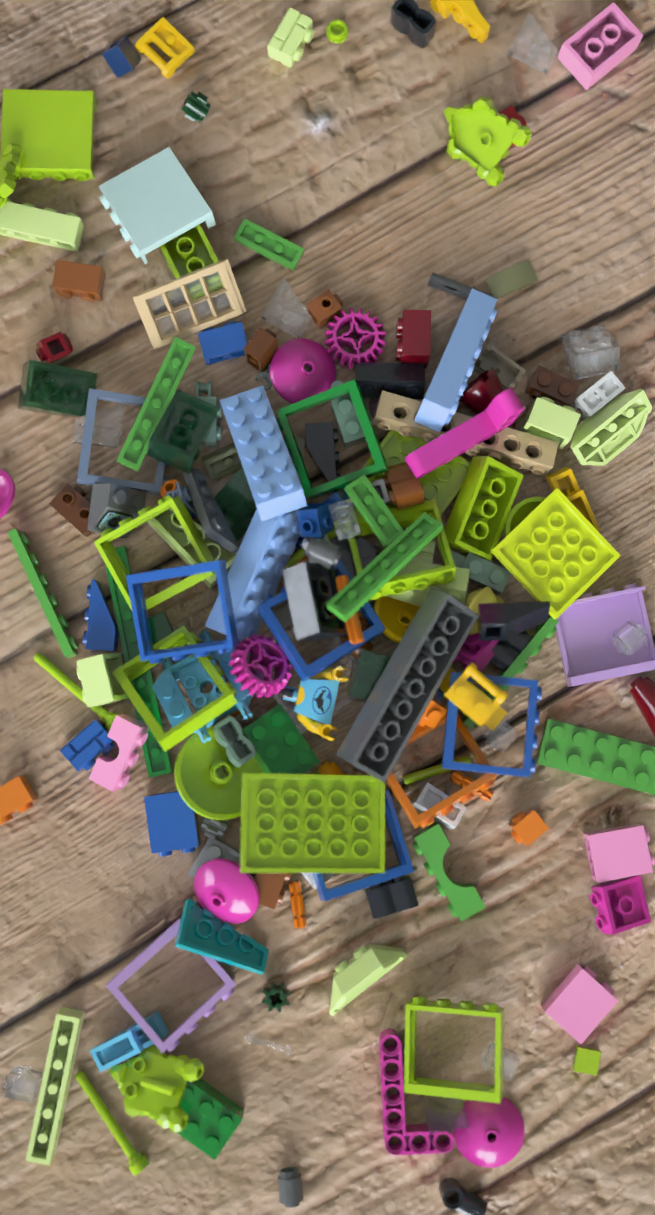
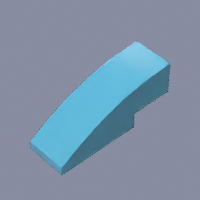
[90,1011,169,1072]

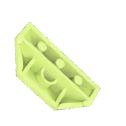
[571,389,652,466]
[329,944,407,1016]

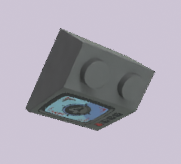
[87,483,147,538]

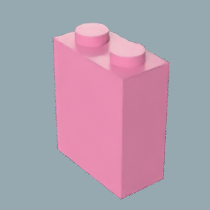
[583,823,655,883]
[541,964,618,1044]

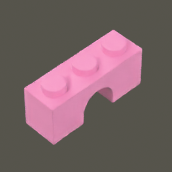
[89,714,149,792]

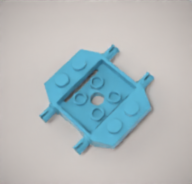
[152,631,254,743]

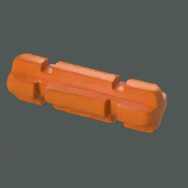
[450,770,494,802]
[288,881,306,928]

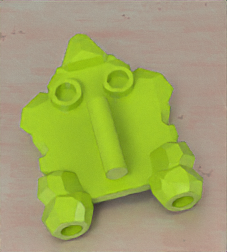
[444,96,532,187]
[0,143,23,207]
[110,1045,204,1132]

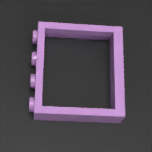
[106,919,236,1053]

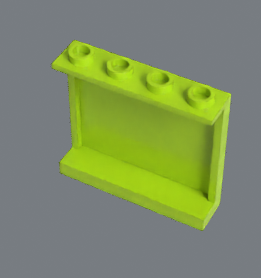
[0,89,97,181]

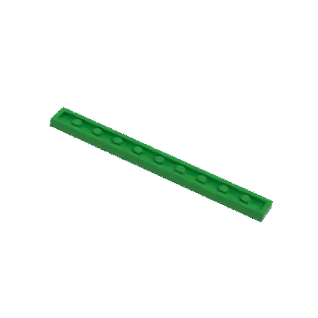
[105,546,173,778]

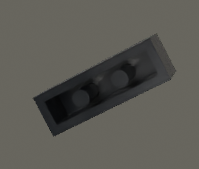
[355,362,425,399]

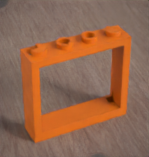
[386,707,497,829]

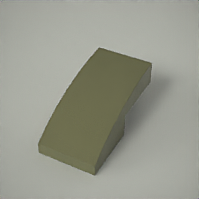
[486,260,539,300]

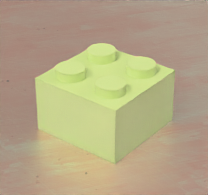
[520,397,581,450]
[76,653,129,707]

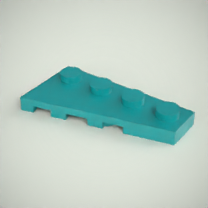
[175,898,269,975]

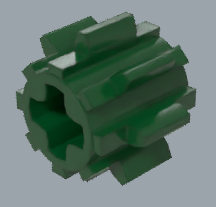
[181,91,211,122]
[262,981,290,1013]

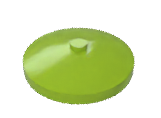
[174,726,265,820]

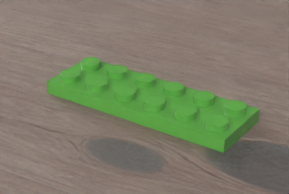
[536,719,655,795]

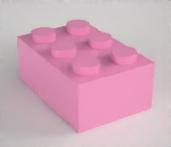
[558,2,643,90]

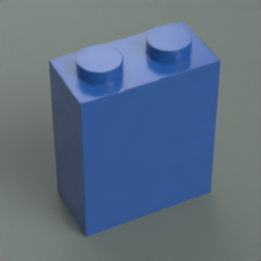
[144,791,201,857]

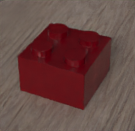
[395,310,431,369]

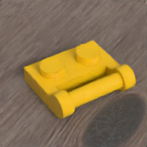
[135,17,195,79]
[444,662,509,727]

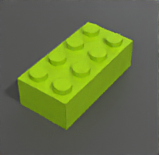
[159,224,223,301]
[445,456,524,561]

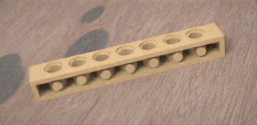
[372,390,559,475]

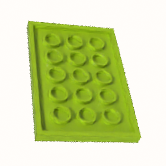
[240,773,385,873]

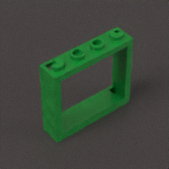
[276,379,389,500]

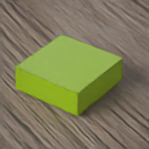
[572,1045,601,1076]

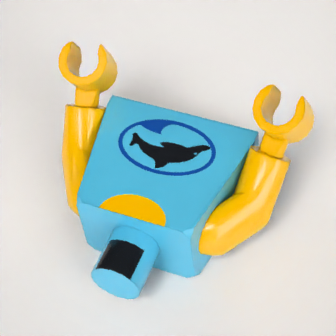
[283,667,349,741]

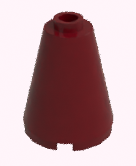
[459,367,518,429]
[629,676,655,736]

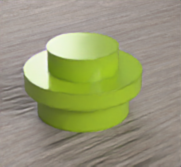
[326,20,348,43]

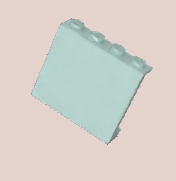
[98,147,216,264]

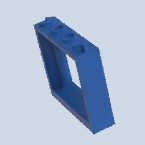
[126,559,239,664]
[258,559,385,682]
[442,672,542,777]
[313,789,414,901]

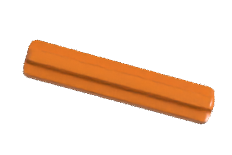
[335,575,364,644]

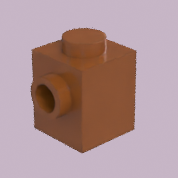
[307,289,343,329]

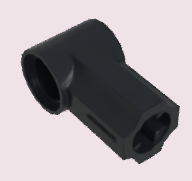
[439,1178,488,1215]

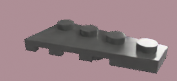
[181,464,240,554]

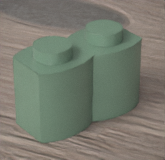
[213,716,256,768]

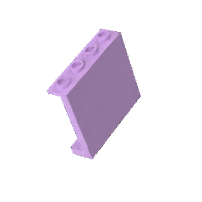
[555,583,655,687]

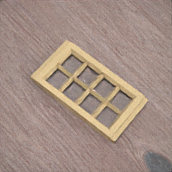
[133,259,247,349]

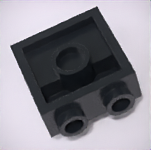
[330,530,380,579]

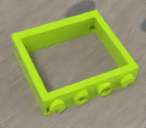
[94,495,216,610]
[344,499,456,600]
[112,625,237,751]
[404,996,504,1103]

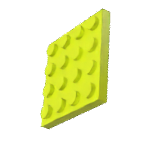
[491,488,621,619]

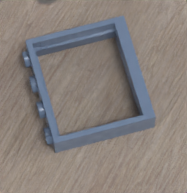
[77,388,176,495]

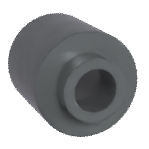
[304,537,342,569]
[277,1167,304,1208]

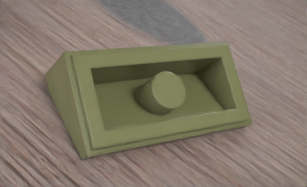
[202,443,243,482]

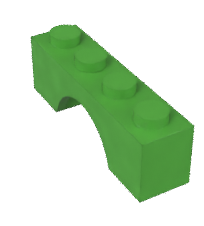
[412,822,486,922]

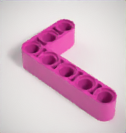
[404,388,525,479]
[379,1028,454,1155]

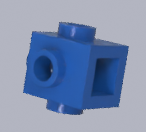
[296,503,333,539]

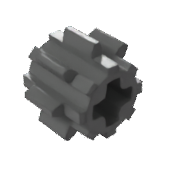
[201,817,230,839]

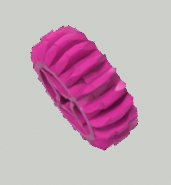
[325,307,386,369]
[229,634,292,698]

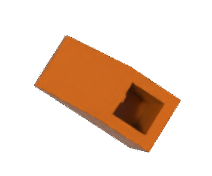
[0,775,38,825]

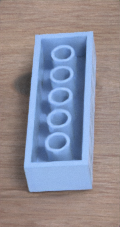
[414,288,498,432]
[220,386,307,521]
[205,509,301,642]

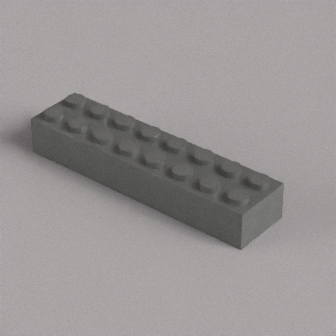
[336,588,479,783]

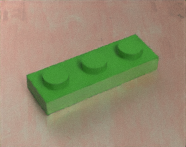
[234,218,304,271]
[344,474,404,547]

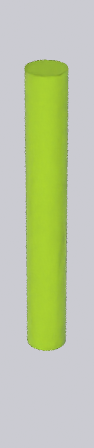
[403,756,472,785]

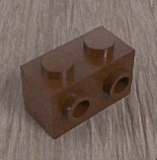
[524,365,580,407]
[49,483,93,537]

